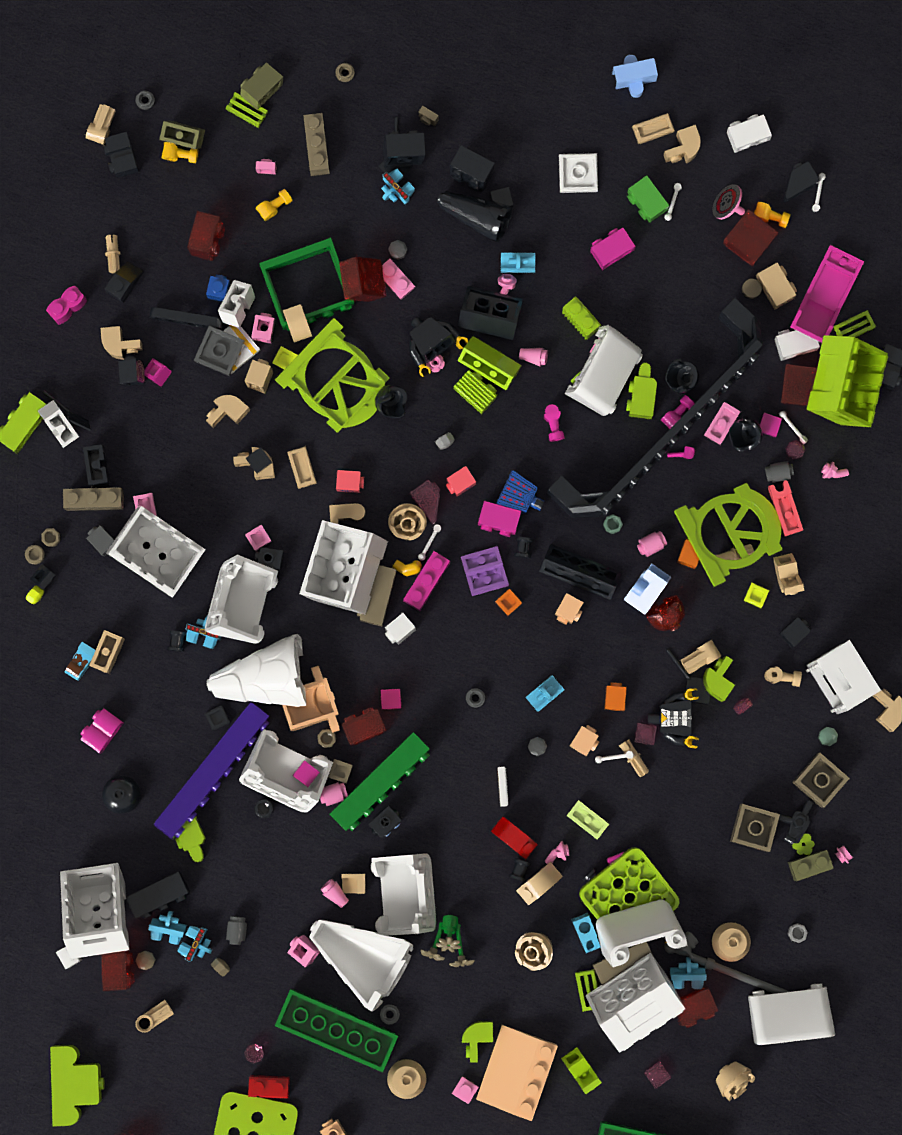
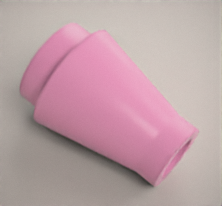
[519,348,548,366]
[321,879,349,908]

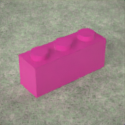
[403,551,450,611]

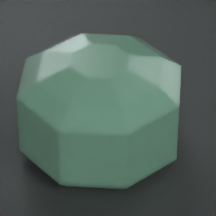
[603,514,622,534]
[818,727,838,746]

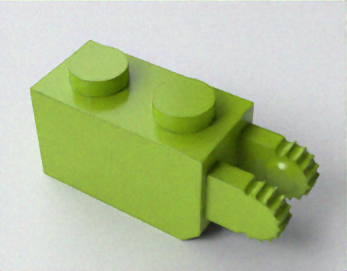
[626,363,657,419]
[176,817,206,862]

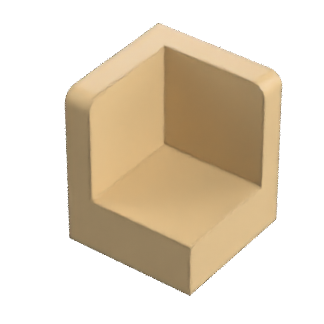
[342,874,366,894]

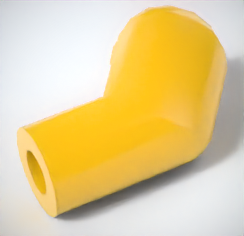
[392,560,422,576]

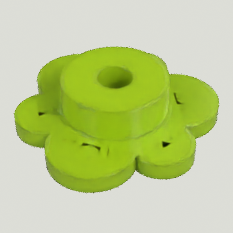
[792,834,815,855]

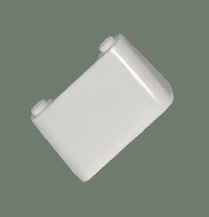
[565,325,643,416]
[205,555,278,644]
[239,729,333,812]
[371,854,436,936]
[596,900,688,967]
[748,984,835,1045]

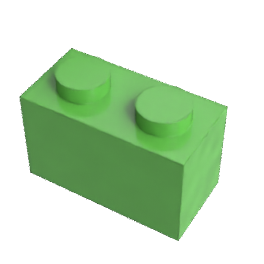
[627,176,669,223]

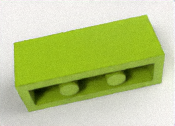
[458,336,522,390]
[0,392,47,454]

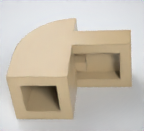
[664,125,700,163]
[283,304,312,342]
[101,326,143,360]
[206,395,250,428]
[233,447,275,480]
[773,553,804,595]
[873,689,902,732]
[516,862,563,905]

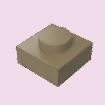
[418,106,439,126]
[328,759,353,784]

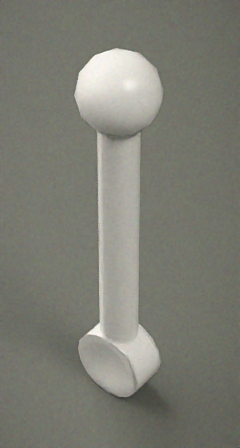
[812,173,826,212]
[665,183,682,221]
[779,411,808,444]
[418,525,441,561]
[595,751,634,763]

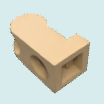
[329,504,366,524]

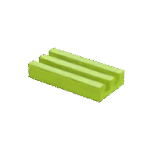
[226,92,268,128]
[833,310,876,337]
[575,969,598,1012]

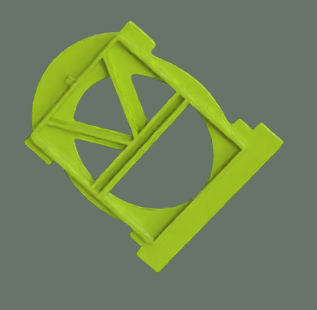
[275,318,389,433]
[674,483,782,587]

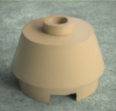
[388,503,427,540]
[712,923,751,962]
[515,932,553,971]
[387,1059,426,1099]
[716,1062,755,1101]

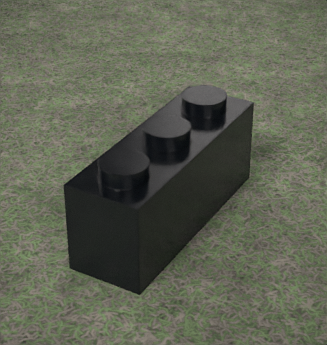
[126,872,190,920]

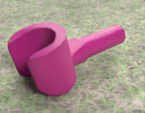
[667,447,695,459]

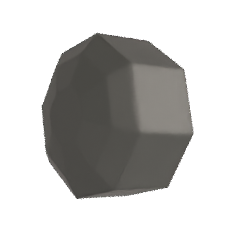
[388,240,407,260]
[528,737,547,756]

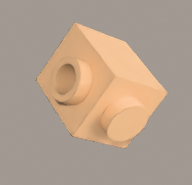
[555,593,583,625]
[570,725,599,756]
[320,1119,347,1135]

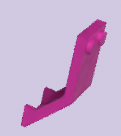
[790,245,864,343]

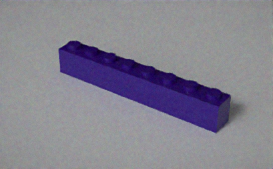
[154,702,269,840]

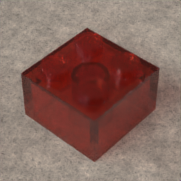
[723,209,778,267]
[187,211,225,261]
[339,257,386,302]
[781,364,817,407]
[342,707,387,746]
[102,948,134,991]
[676,987,718,1028]

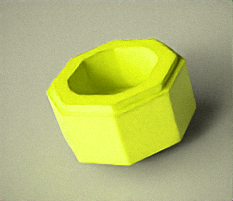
[26,585,44,604]

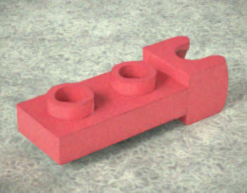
[768,480,803,537]

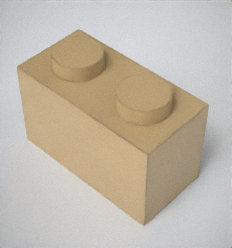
[756,263,797,310]
[245,359,273,394]
[89,630,125,674]

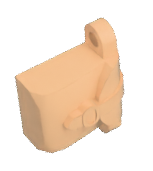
[282,666,340,733]

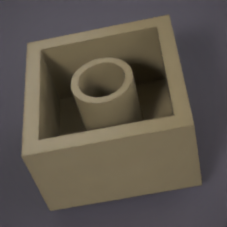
[792,753,850,808]
[730,804,780,852]

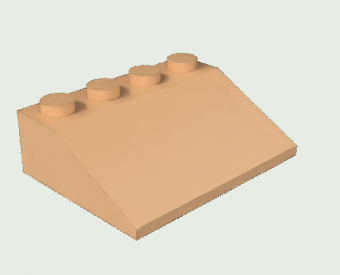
[476,1025,558,1121]

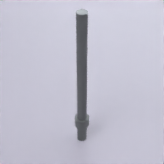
[691,953,790,994]

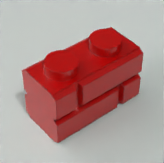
[248,1075,290,1098]

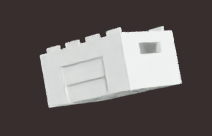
[106,505,205,598]
[300,520,388,615]
[806,640,881,714]
[60,863,129,959]
[585,953,685,1053]

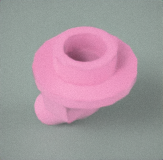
[498,274,516,295]
[821,461,849,478]
[545,841,569,864]

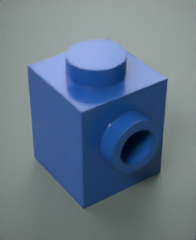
[206,275,231,302]

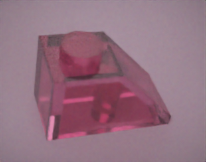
[410,480,441,525]

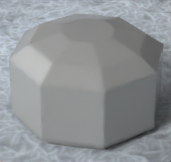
[435,432,454,450]
[788,923,808,943]

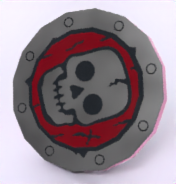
[712,184,745,220]

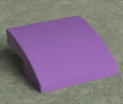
[461,546,509,596]

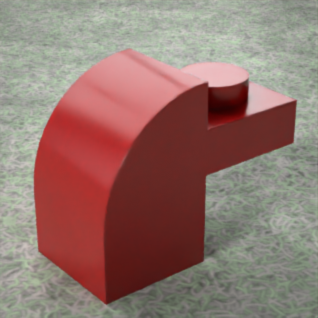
[491,817,538,859]

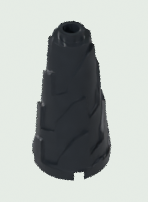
[437,191,513,242]

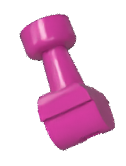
[661,395,695,429]
[544,404,565,442]

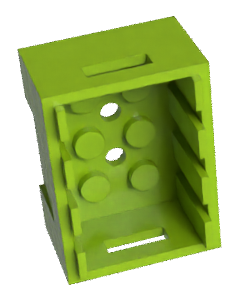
[807,335,888,427]

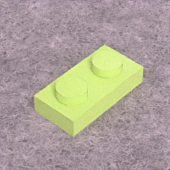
[566,800,609,839]

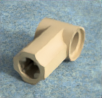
[86,104,116,145]
[680,640,721,674]
[136,1000,174,1032]

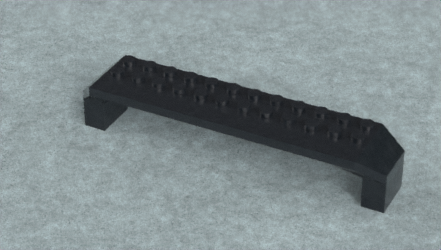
[547,298,763,518]

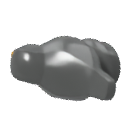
[664,931,698,960]

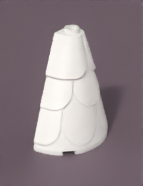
[207,634,306,707]
[309,920,413,1011]

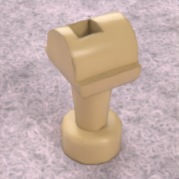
[764,666,802,687]

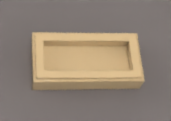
[632,113,675,144]
[287,446,317,489]

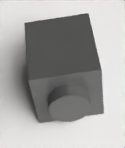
[86,526,114,557]

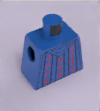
[497,471,544,514]

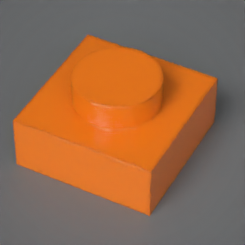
[495,589,522,616]

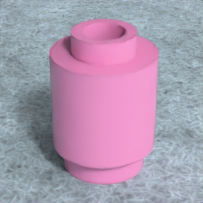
[637,531,667,557]
[320,782,348,806]

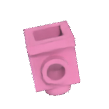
[251,313,275,343]
[287,935,320,967]

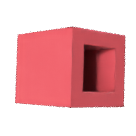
[446,466,476,496]
[336,470,364,493]

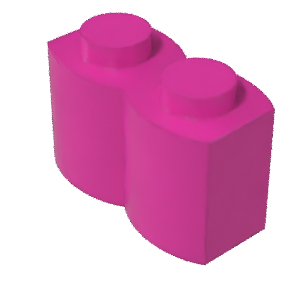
[46,286,87,325]
[81,708,124,754]

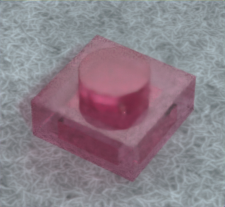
[634,723,657,745]
[644,1061,671,1089]

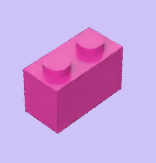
[590,228,635,270]
[478,501,521,537]

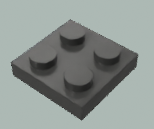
[194,326,245,376]

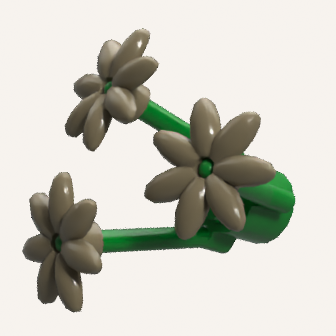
[421,915,475,967]

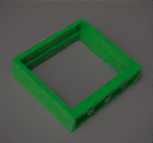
[259,238,354,331]

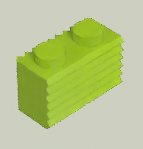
[562,296,601,339]
[454,370,497,414]

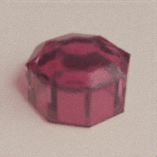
[786,440,805,460]
[733,698,752,715]
[245,1043,264,1063]

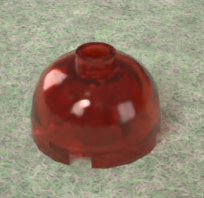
[646,595,685,631]

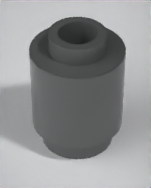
[765,461,794,483]
[226,916,247,945]

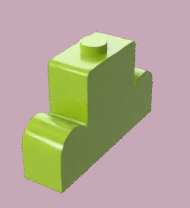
[50,1045,104,1126]

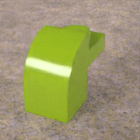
[703,656,735,702]
[462,1021,493,1062]
[561,1047,602,1094]

